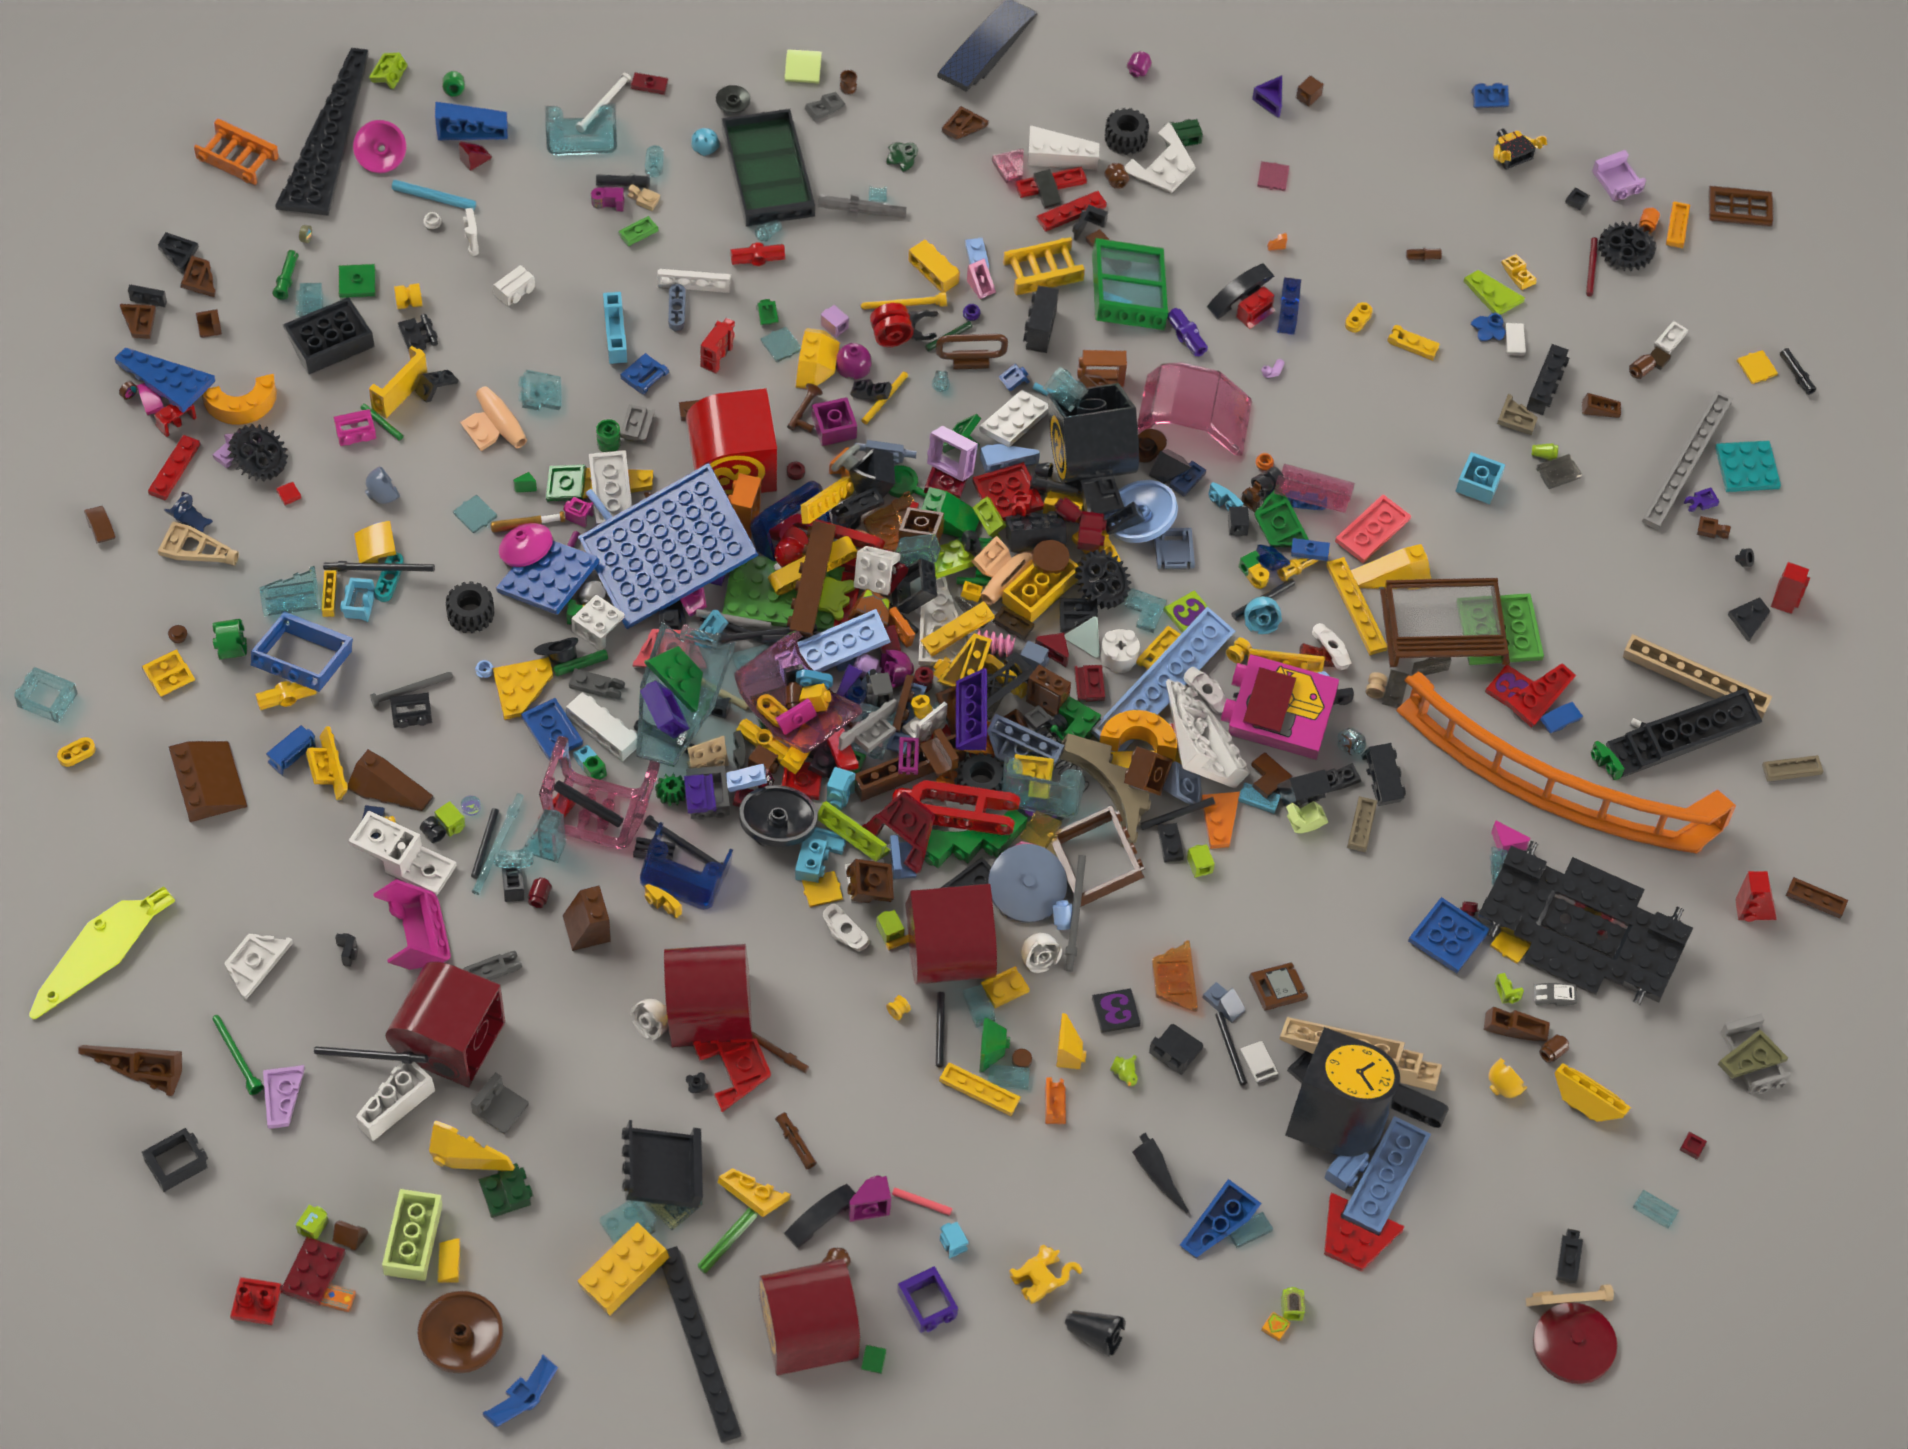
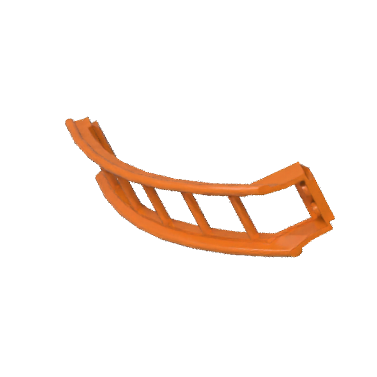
[1396,671,1736,854]

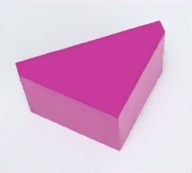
[1491,820,1531,856]

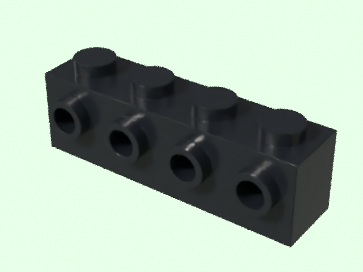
[1527,344,1570,415]

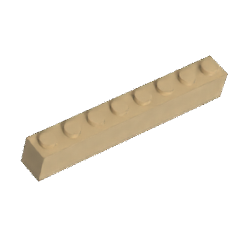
[1623,634,1772,719]

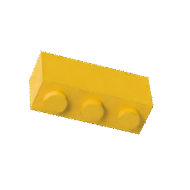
[908,239,960,292]

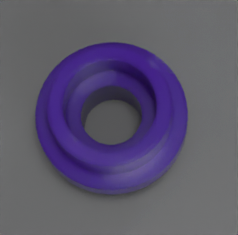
[963,304,981,321]

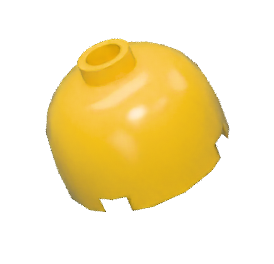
[1488,1058,1528,1098]

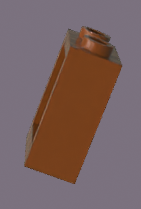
[1077,350,1127,387]

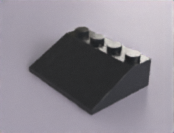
[283,297,375,375]

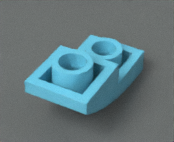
[1208,482,1244,511]

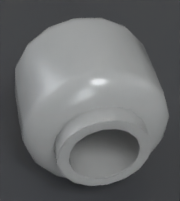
[579,580,606,605]

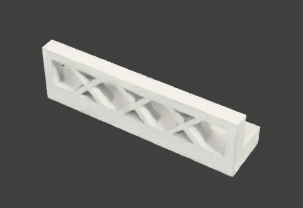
[657,269,731,293]

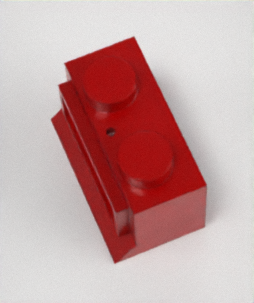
[1236,286,1275,329]
[155,404,197,437]

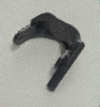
[909,309,938,341]

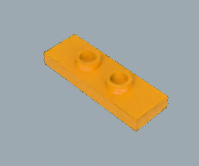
[1666,201,1690,248]

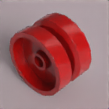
[870,303,914,347]

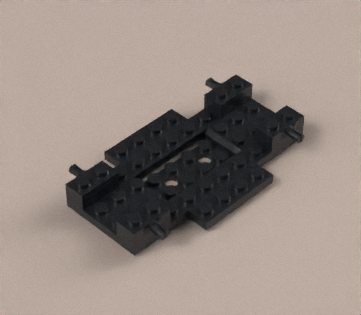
[1477,841,1693,1005]

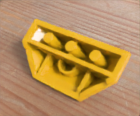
[796,328,840,389]
[1554,1063,1631,1122]

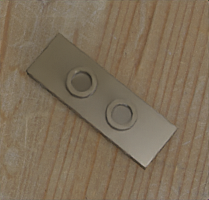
[1762,755,1823,782]
[1347,796,1378,853]

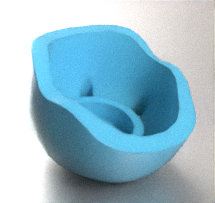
[691,128,720,156]

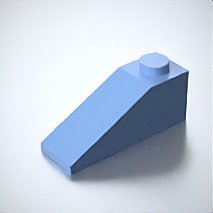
[980,444,1040,473]

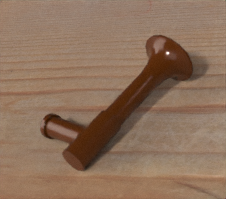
[787,383,823,433]

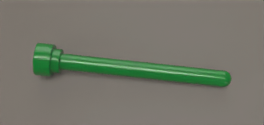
[212,1015,264,1095]

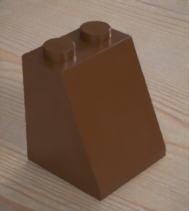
[562,885,611,951]

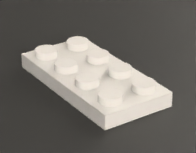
[979,390,1048,447]
[589,450,632,526]

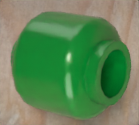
[442,71,465,97]

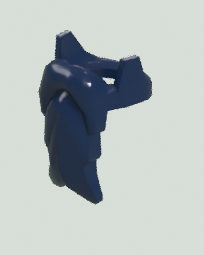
[164,492,213,532]

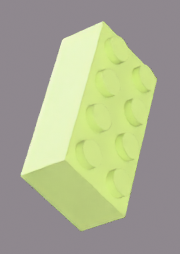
[382,1189,443,1281]

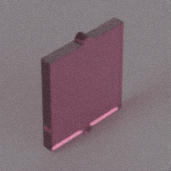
[1257,161,1289,191]

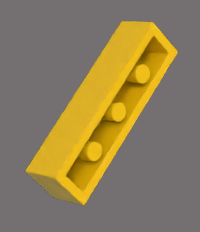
[322,571,337,617]

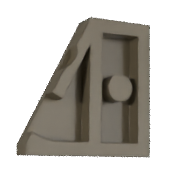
[1497,394,1538,435]

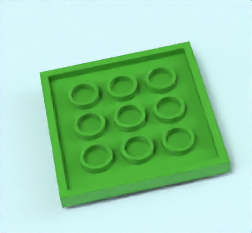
[1456,593,1544,665]

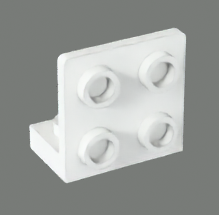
[854,546,901,595]
[572,595,625,650]
[902,702,947,745]

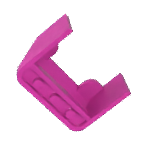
[373,879,451,970]

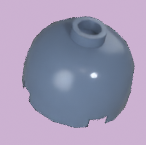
[365,466,400,504]

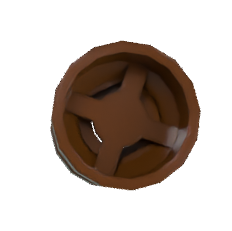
[840,70,857,94]

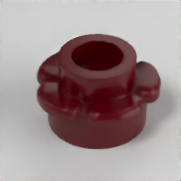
[1460,901,1479,916]

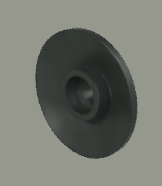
[716,85,750,113]

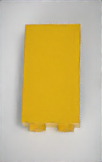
[369,346,428,419]

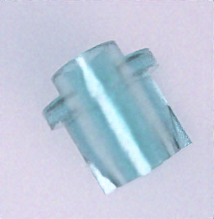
[932,370,950,391]

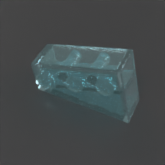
[259,566,321,617]

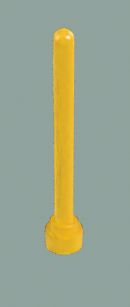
[861,292,947,310]

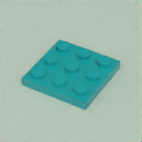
[1715,440,1781,492]

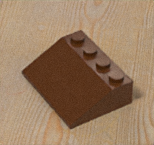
[168,741,247,822]

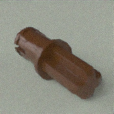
[1406,247,1442,261]

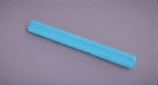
[391,180,476,211]

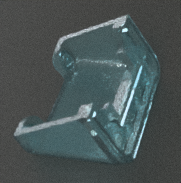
[545,104,617,155]
[1003,756,1085,819]

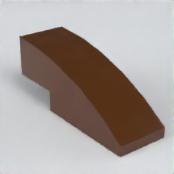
[1484,1006,1550,1041]

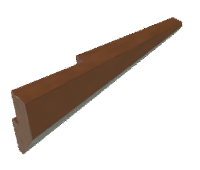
[78,1045,182,1096]

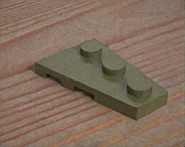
[1718,1029,1788,1079]

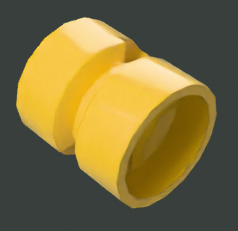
[394,283,422,309]

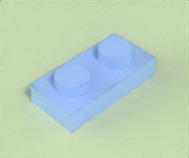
[965,238,989,270]
[726,764,767,792]

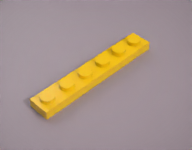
[801,476,854,524]
[1326,557,1387,656]

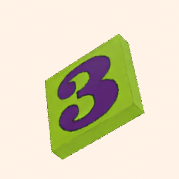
[1164,590,1208,633]

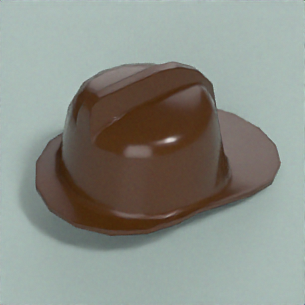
[1138,428,1167,463]

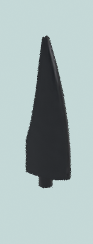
[1132,1133,1189,1213]

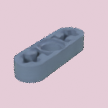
[668,284,686,331]

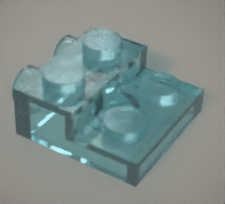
[518,370,562,411]

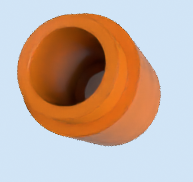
[1639,207,1660,234]

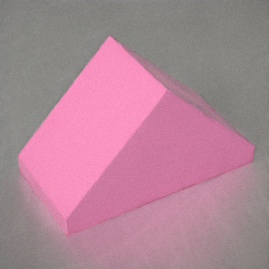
[967,259,996,299]

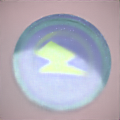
[461,795,481,816]

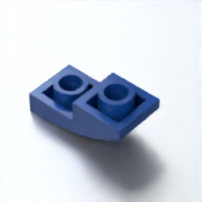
[1540,701,1583,734]

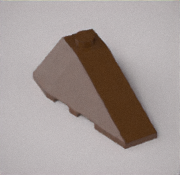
[348,749,433,811]

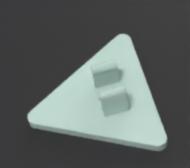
[1065,616,1100,658]

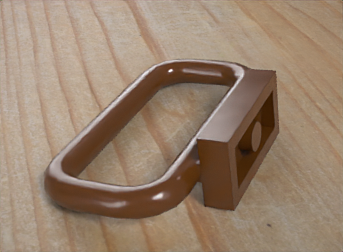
[936,334,1008,370]

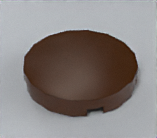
[1032,540,1070,574]

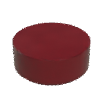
[787,461,805,480]

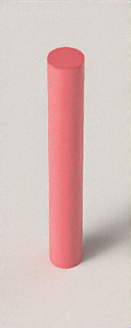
[892,1187,953,1216]

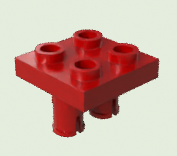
[230,1277,282,1325]

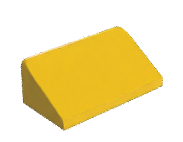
[438,1238,461,1283]

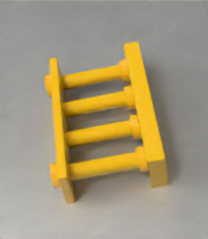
[1003,237,1085,296]

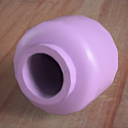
[853,653,882,678]

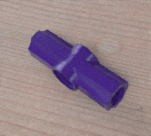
[1167,307,1208,357]

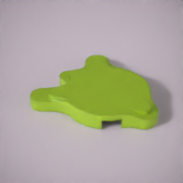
[818,577,855,620]

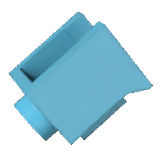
[939,1222,969,1259]

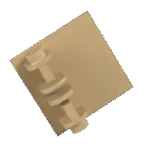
[687,736,729,769]

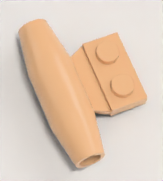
[460,386,527,451]
[971,536,1033,605]

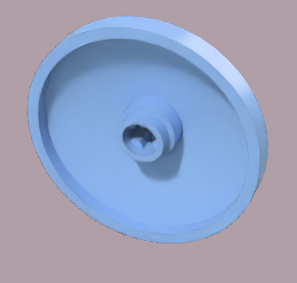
[1104,480,1178,543]

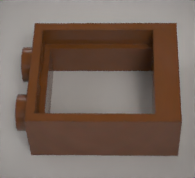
[1026,665,1071,717]

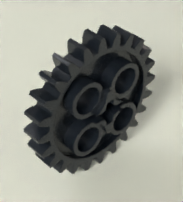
[1598,221,1656,271]
[228,424,288,482]
[1074,549,1132,610]

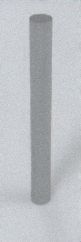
[696,609,771,629]

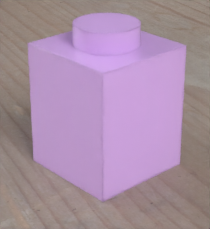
[821,305,849,338]

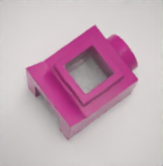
[564,497,594,528]

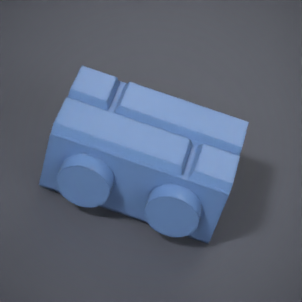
[1324,1152,1369,1191]

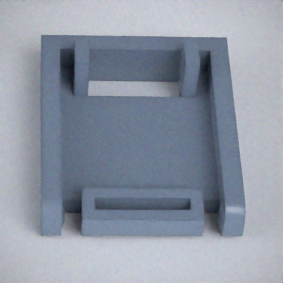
[1154,528,1195,569]

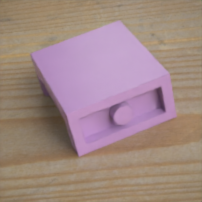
[1592,150,1646,202]

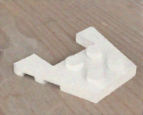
[1125,122,1195,193]

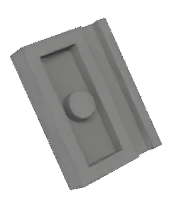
[620,404,655,443]

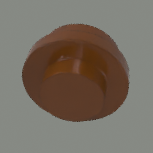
[168,625,188,643]

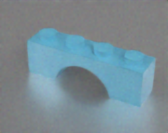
[603,292,627,364]

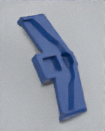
[483,1354,558,1427]

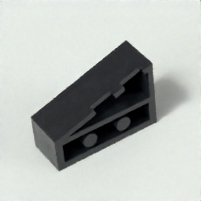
[1361,743,1406,806]

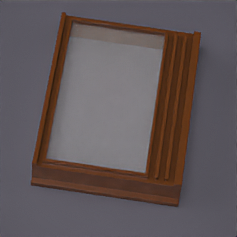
[1380,578,1510,667]

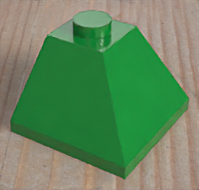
[979,1018,1010,1072]

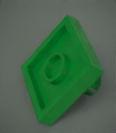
[942,414,982,453]

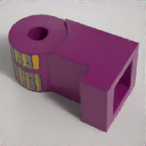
[591,187,625,212]

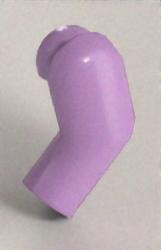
[1261,359,1285,378]

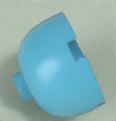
[1244,596,1282,634]

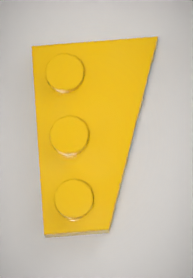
[717,1168,791,1217]

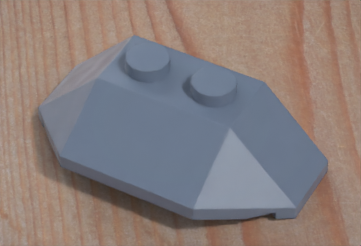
[987,714,1065,766]

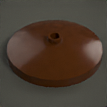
[418,1291,503,1373]

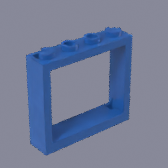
[250,611,353,692]

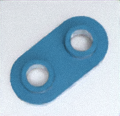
[796,669,833,690]

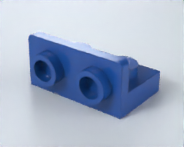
[1471,83,1509,108]

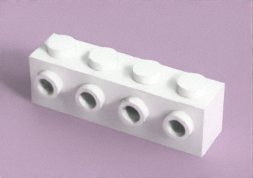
[566,692,639,762]

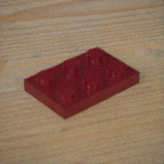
[281,1237,346,1306]

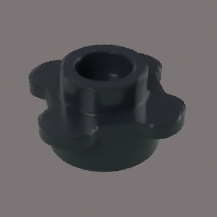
[686,1072,708,1093]

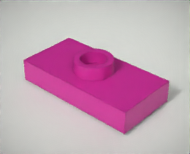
[775,699,817,735]

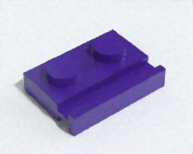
[684,774,716,814]

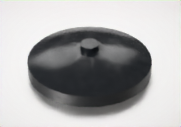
[739,785,818,847]

